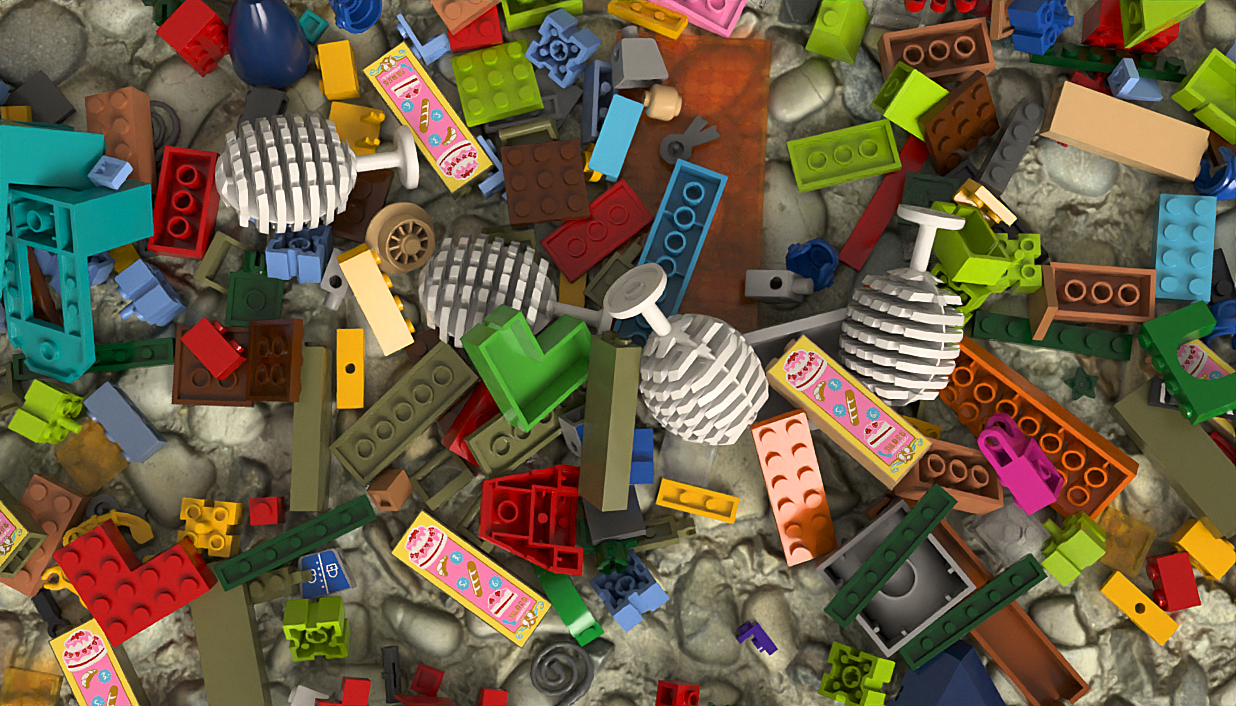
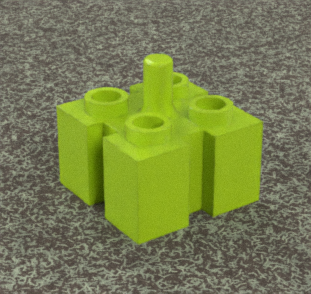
[985,233,1042,293]
[930,261,992,329]
[8,379,84,445]
[1040,510,1106,587]
[282,596,351,662]
[818,641,896,706]

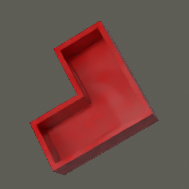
[52,518,218,647]

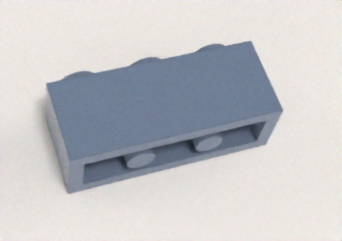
[581,60,618,145]
[83,381,167,463]

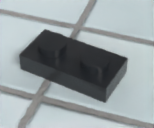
[1209,248,1236,306]

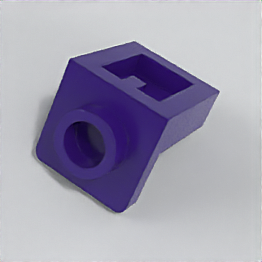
[735,620,778,656]

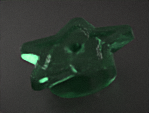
[1064,367,1099,401]

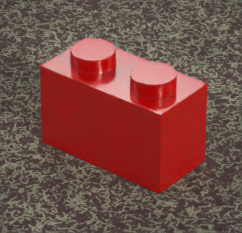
[180,317,247,380]
[1146,551,1201,612]

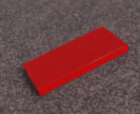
[540,178,655,284]

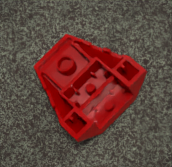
[478,464,583,576]

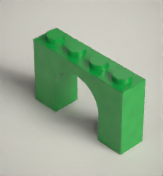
[1138,300,1236,426]

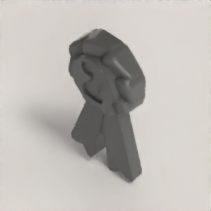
[660,115,721,166]
[86,494,149,535]

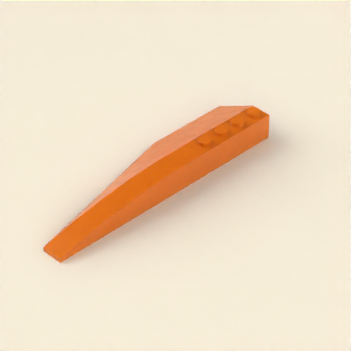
[863,284,1139,520]

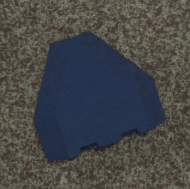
[888,639,1006,706]

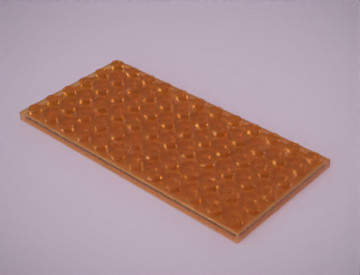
[599,30,772,332]

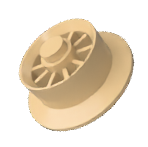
[365,202,435,274]

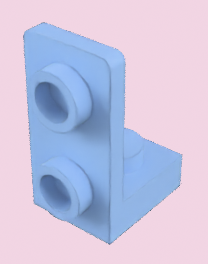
[396,13,452,66]
[1107,58,1163,102]
[476,135,505,200]
[87,155,133,190]

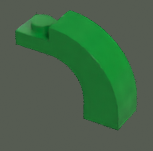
[530,563,604,647]

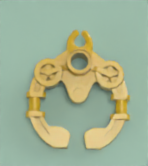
[41,509,155,609]

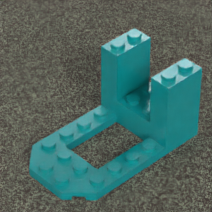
[0,118,107,299]
[3,179,154,383]

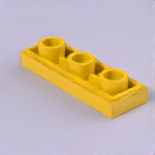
[337,329,365,409]
[1098,570,1179,646]

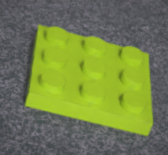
[450,38,544,128]

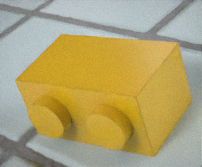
[315,40,361,102]
[1167,519,1236,581]

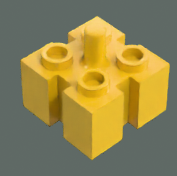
[176,497,245,558]

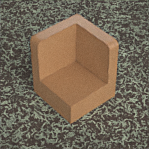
[366,469,414,511]

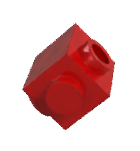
[655,680,700,706]

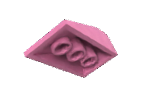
[647,0,747,38]

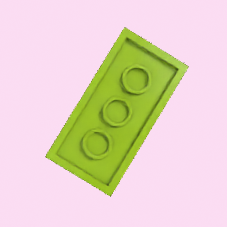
[786,119,902,194]

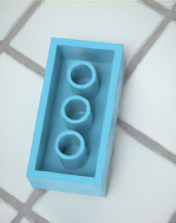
[1150,194,1217,306]

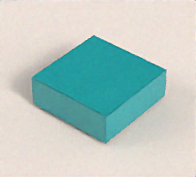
[298,8,329,45]

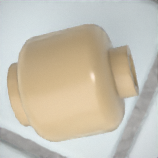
[641,84,682,121]

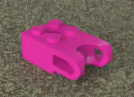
[977,412,1064,515]

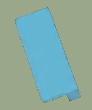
[588,94,644,183]

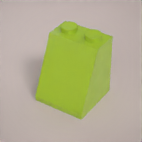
[805,0,870,65]
[1119,0,1207,48]
[870,61,950,142]

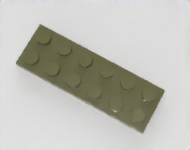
[329,340,481,487]
[464,379,588,480]

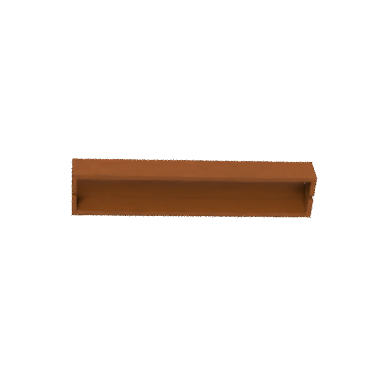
[862,488,1091,706]

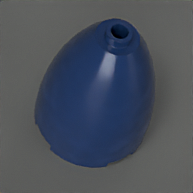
[227,0,311,89]

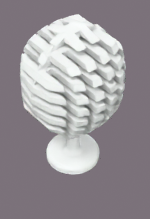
[215,113,419,234]
[838,204,966,407]
[418,232,613,348]
[603,263,769,445]

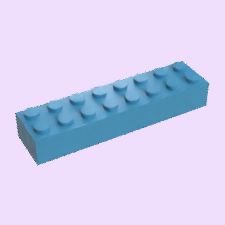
[613,158,728,349]

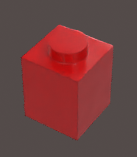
[249,497,285,526]

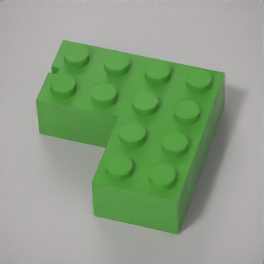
[460,304,591,432]

